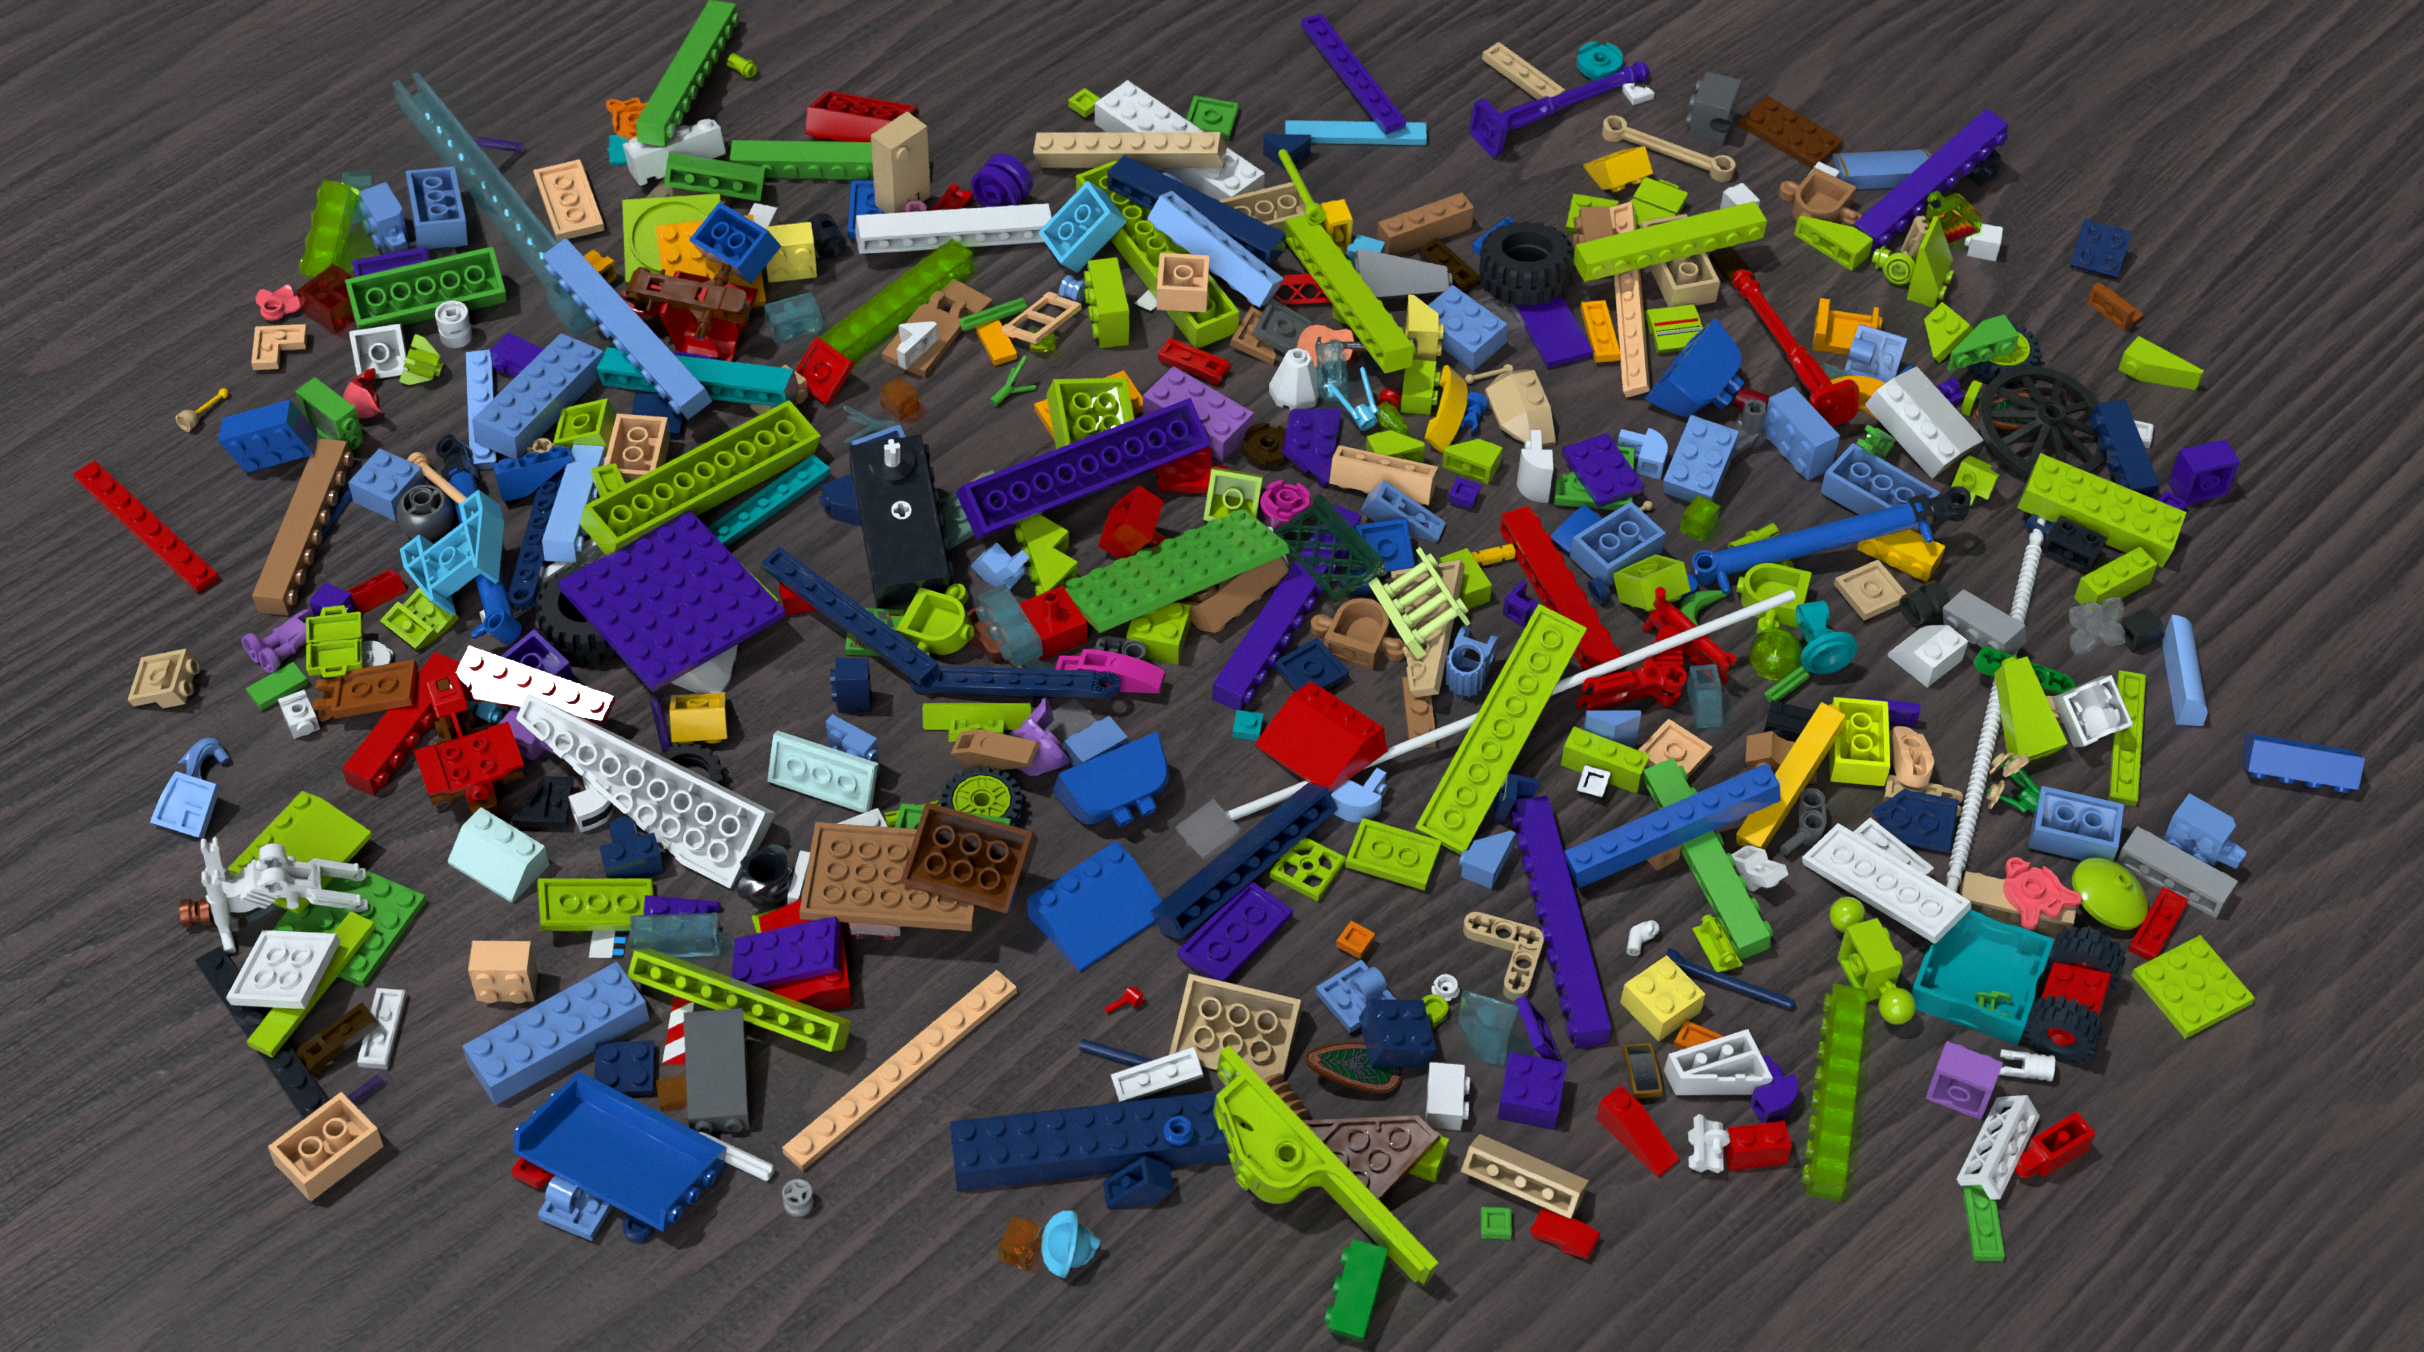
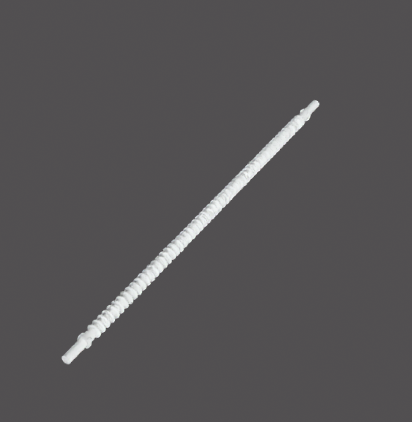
[1946,517,2046,893]

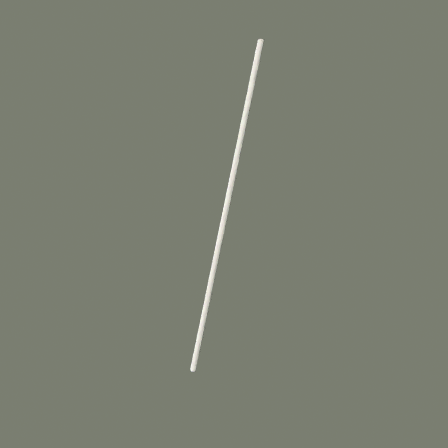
[1226,590,1796,822]

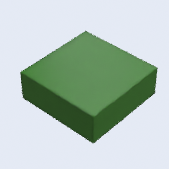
[1480,1207,1512,1240]

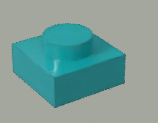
[1232,710,1263,741]

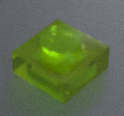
[1029,329,1056,352]

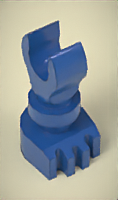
[1459,391,1489,436]

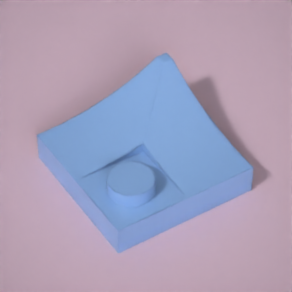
[150,771,221,839]

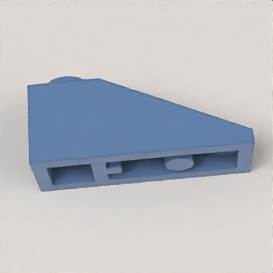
[1360,480,1446,543]

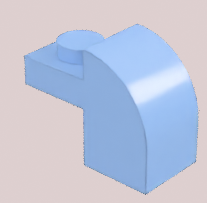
[1617,428,1668,480]
[971,542,1030,590]
[1331,768,1387,823]

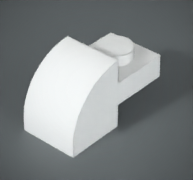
[1732,844,1788,892]

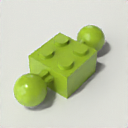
[1829,897,1916,1025]

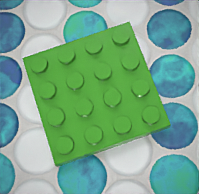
[272,863,427,987]

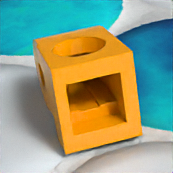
[583,250,617,284]

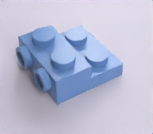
[826,714,881,779]

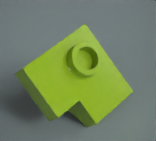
[1951,455,1999,506]

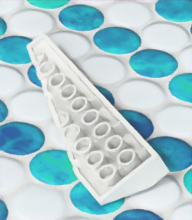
[516,694,776,889]

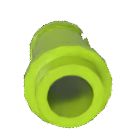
[727,53,758,78]

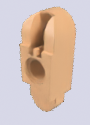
[1889,726,1934,788]

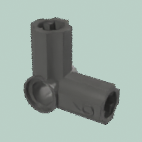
[1732,399,1767,459]

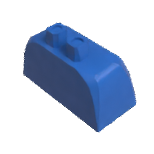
[1645,317,1744,417]
[1053,732,1170,828]

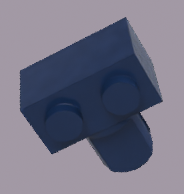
[599,817,664,879]

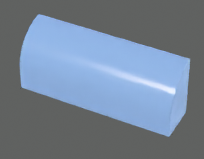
[2162,615,2208,726]

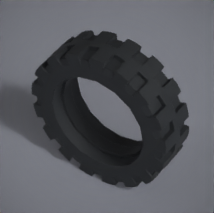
[659,744,725,787]

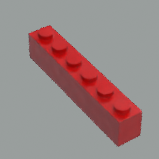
[342,652,461,797]

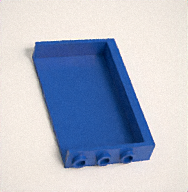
[513,1071,727,1232]

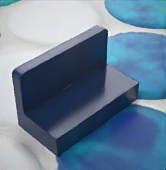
[1492,773,1540,824]

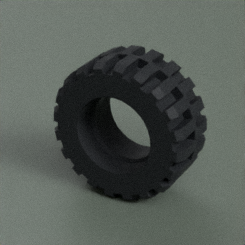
[1480,221,1574,306]
[535,564,617,666]

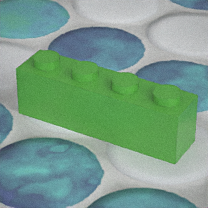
[664,152,765,201]

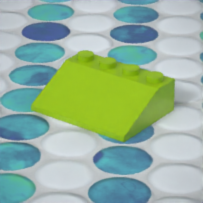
[1046,378,1134,449]
[228,791,373,914]

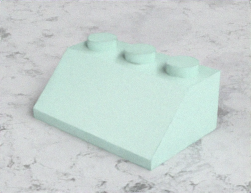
[448,807,549,904]

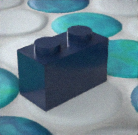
[830,658,872,713]

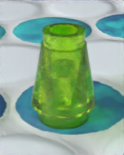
[1375,402,1409,435]

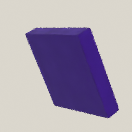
[1515,996,1562,1062]

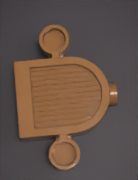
[1779,168,1862,227]
[1310,598,1405,670]

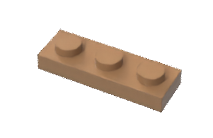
[1402,677,1436,748]

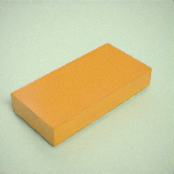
[976,320,1017,366]

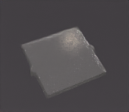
[1044,698,1096,752]
[1175,799,1241,860]

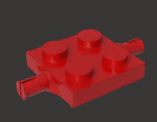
[1149,448,1228,494]

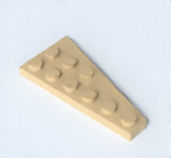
[1391,560,1465,697]

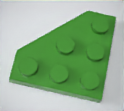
[1554,446,1634,510]

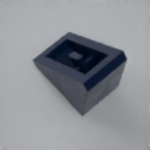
[1263,134,1311,171]

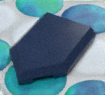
[1872,789,1959,854]

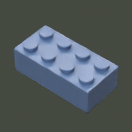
[406,166,468,250]
[1820,443,1940,531]

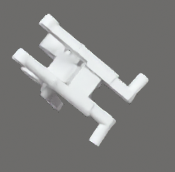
[201,837,368,954]

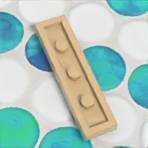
[1482,42,1565,99]

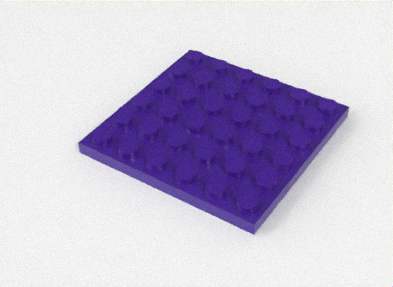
[558,510,785,692]

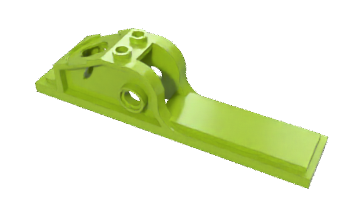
[1213,1045,1439,1285]

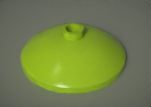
[2072,858,2148,930]

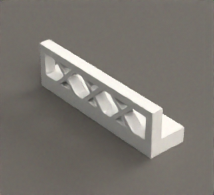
[1957,1095,2040,1199]

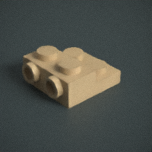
[128,649,200,708]

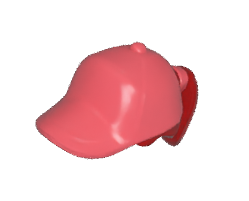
[343,368,385,419]

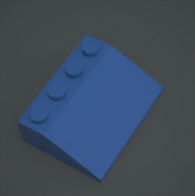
[1027,840,1162,972]

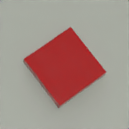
[795,336,856,406]

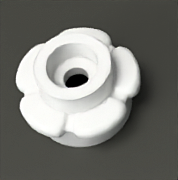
[1431,974,1460,1002]

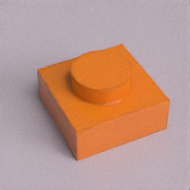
[1336,921,1375,959]

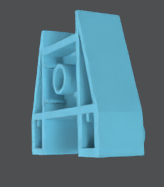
[400,490,504,616]

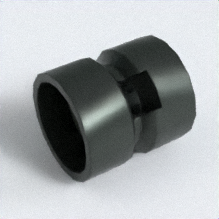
[1900,580,1950,626]

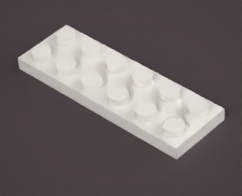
[1802,823,1971,944]

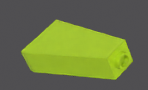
[1994,656,2068,762]

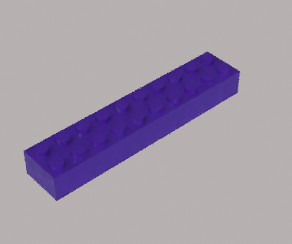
[956,398,1211,540]

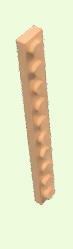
[1609,201,1650,398]
[782,970,1017,1171]

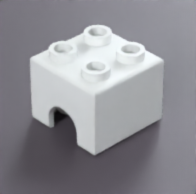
[2052,675,2133,747]

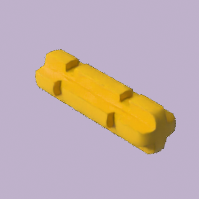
[1471,544,1516,566]

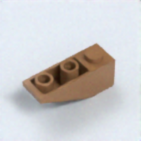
[951,730,1040,773]

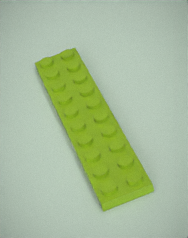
[1414,604,1587,855]

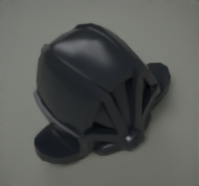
[737,844,794,907]

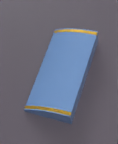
[1833,149,1931,190]

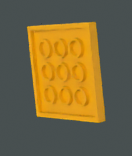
[656,215,766,307]

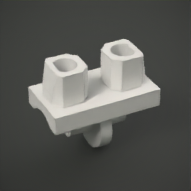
[1688,1114,1730,1173]

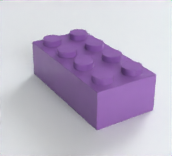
[1143,366,1254,463]

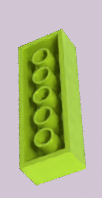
[2017,453,2186,567]

